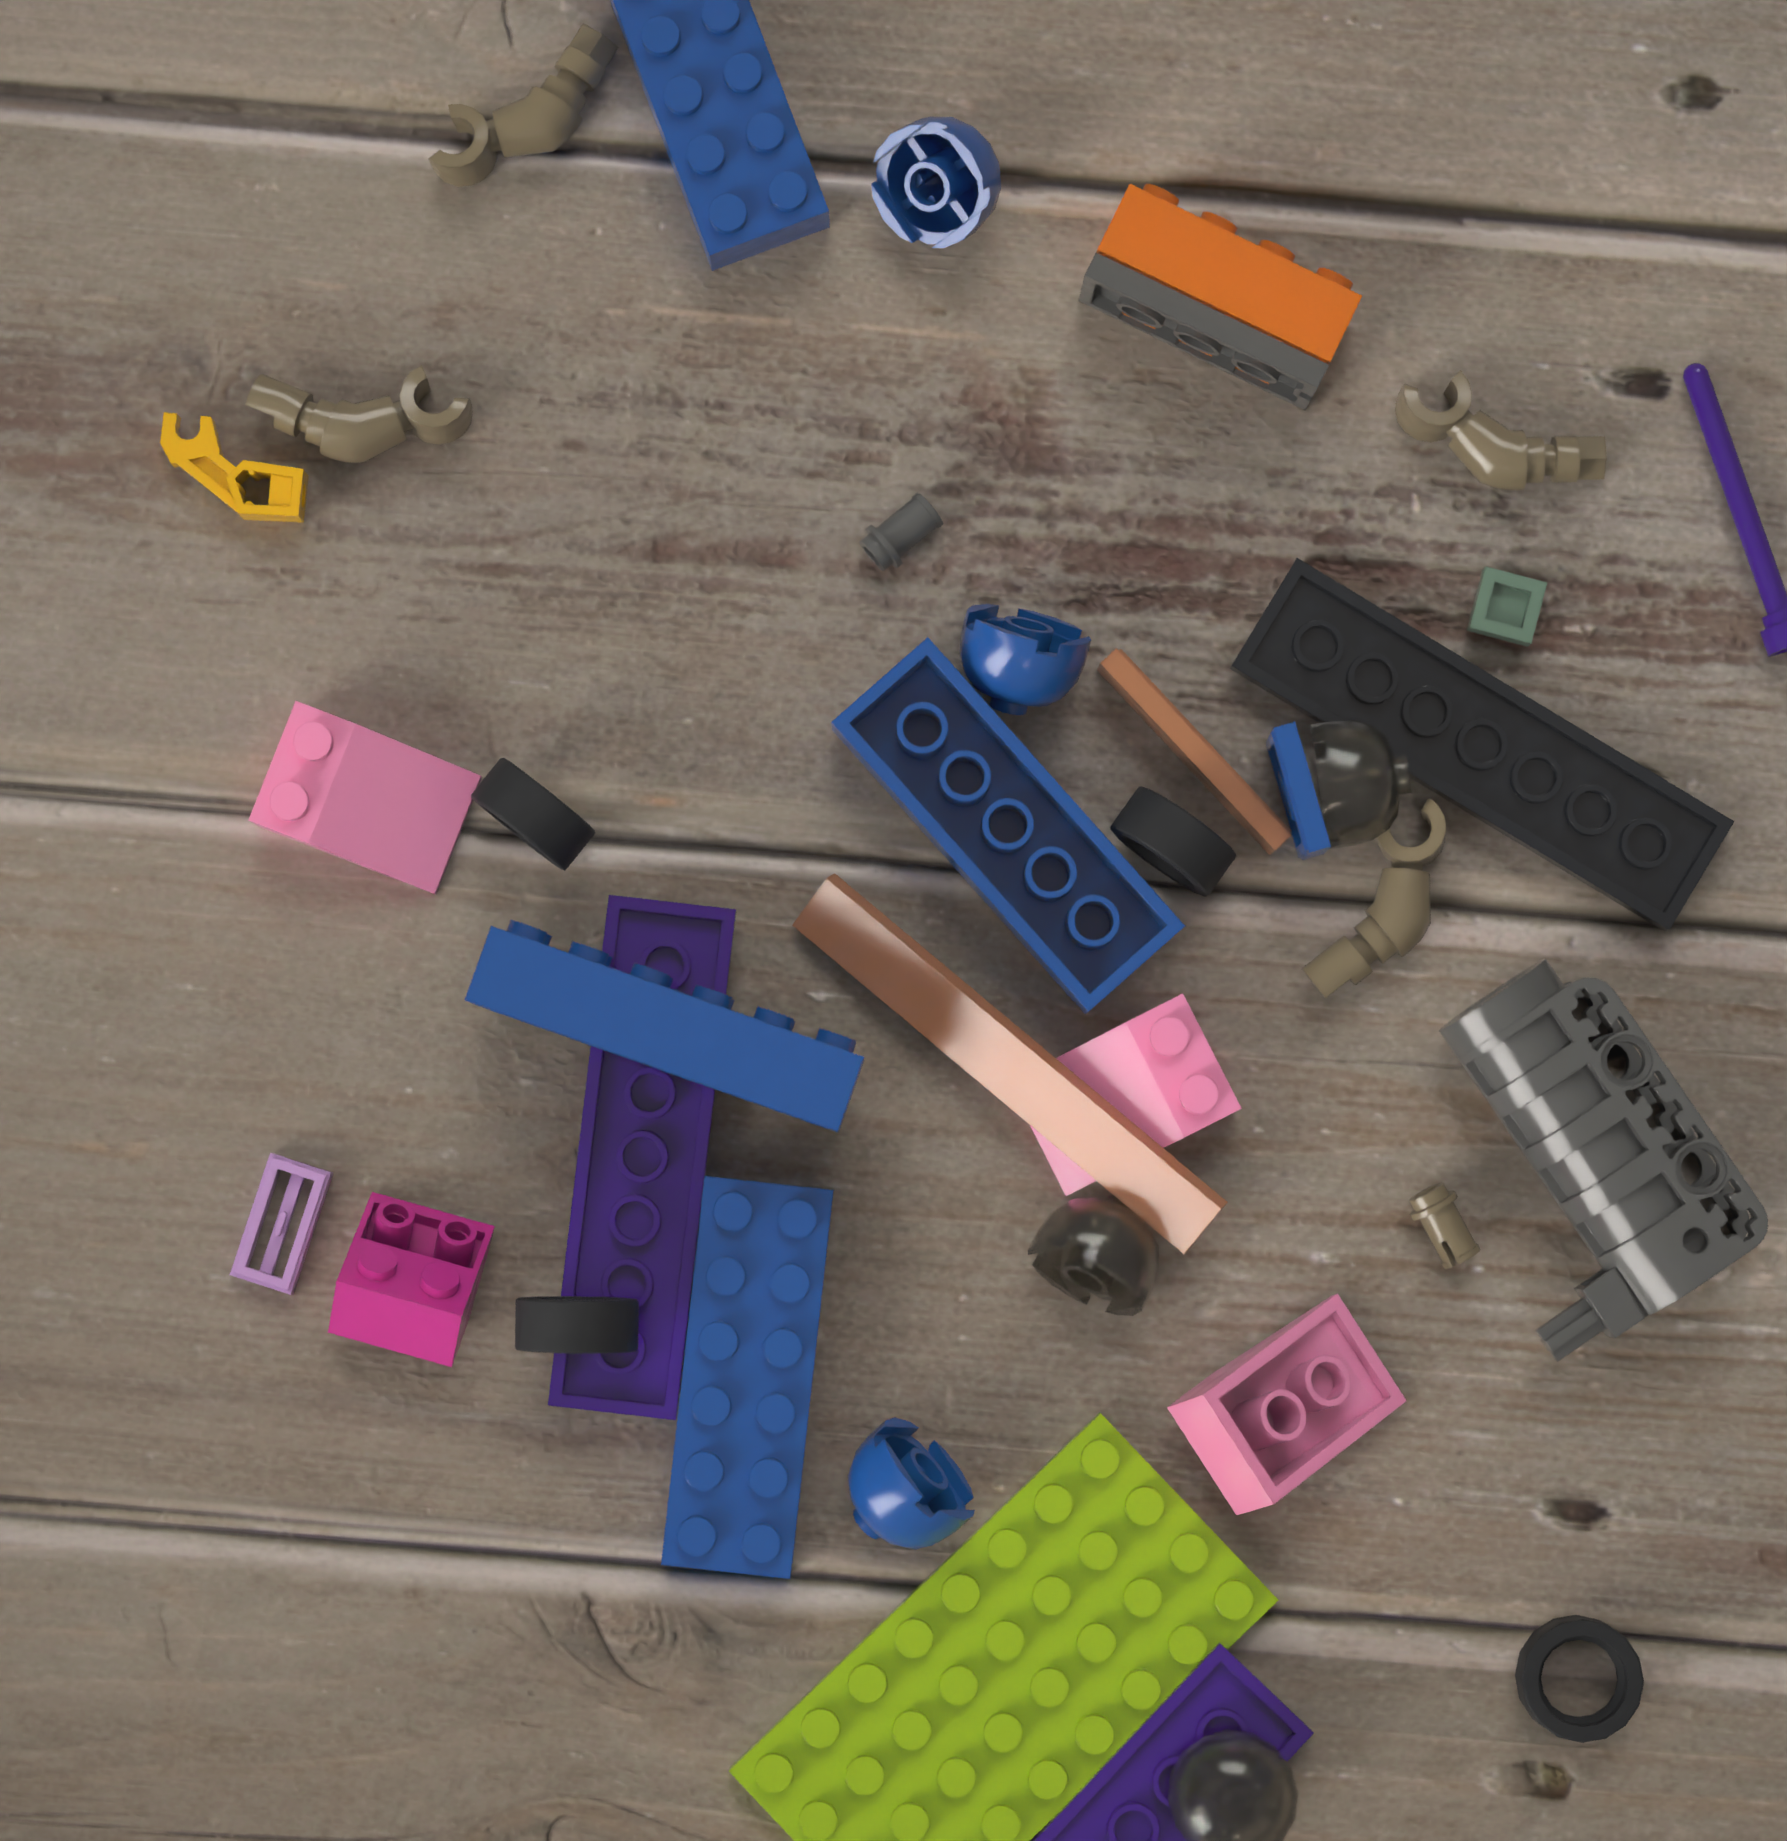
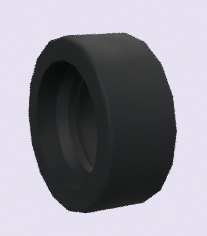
[471,758,595,870]
[1110,786,1236,897]
[515,1296,639,1353]
[1515,1615,1644,1743]

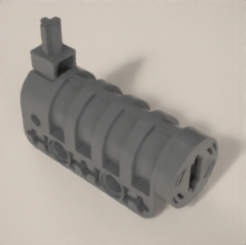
[1439,958,1768,1362]

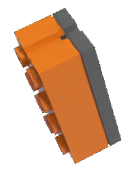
[1078,184,1362,410]

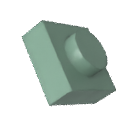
[1467,566,1547,647]

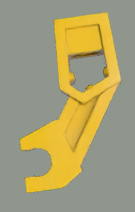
[160,412,309,523]

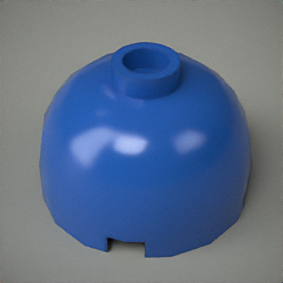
[871,117,1001,248]
[959,604,1091,715]
[848,1417,975,1549]

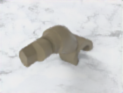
[428,23,618,187]
[245,365,473,463]
[1395,370,1607,491]
[1302,798,1446,998]

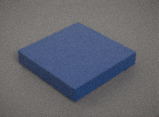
[1265,722,1331,860]

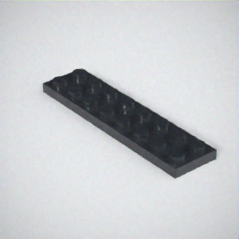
[1230,558,1735,932]

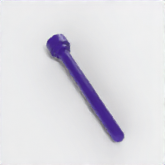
[1683,363,1787,657]

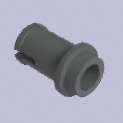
[860,493,943,571]

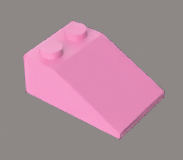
[249,701,482,895]
[1030,994,1242,1196]
[1167,1294,1407,1516]

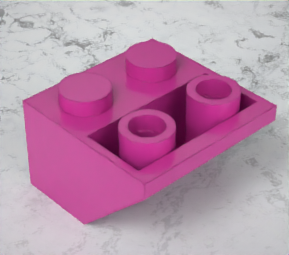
[328,1192,495,1367]

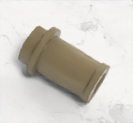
[1409,1182,1481,1269]

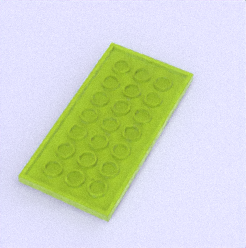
[729,1412,1279,1841]

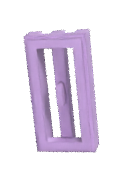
[230,1153,333,1295]

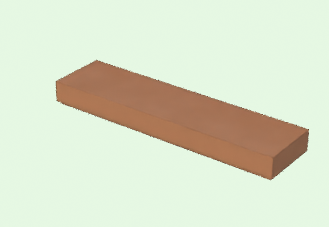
[1097,648,1292,855]

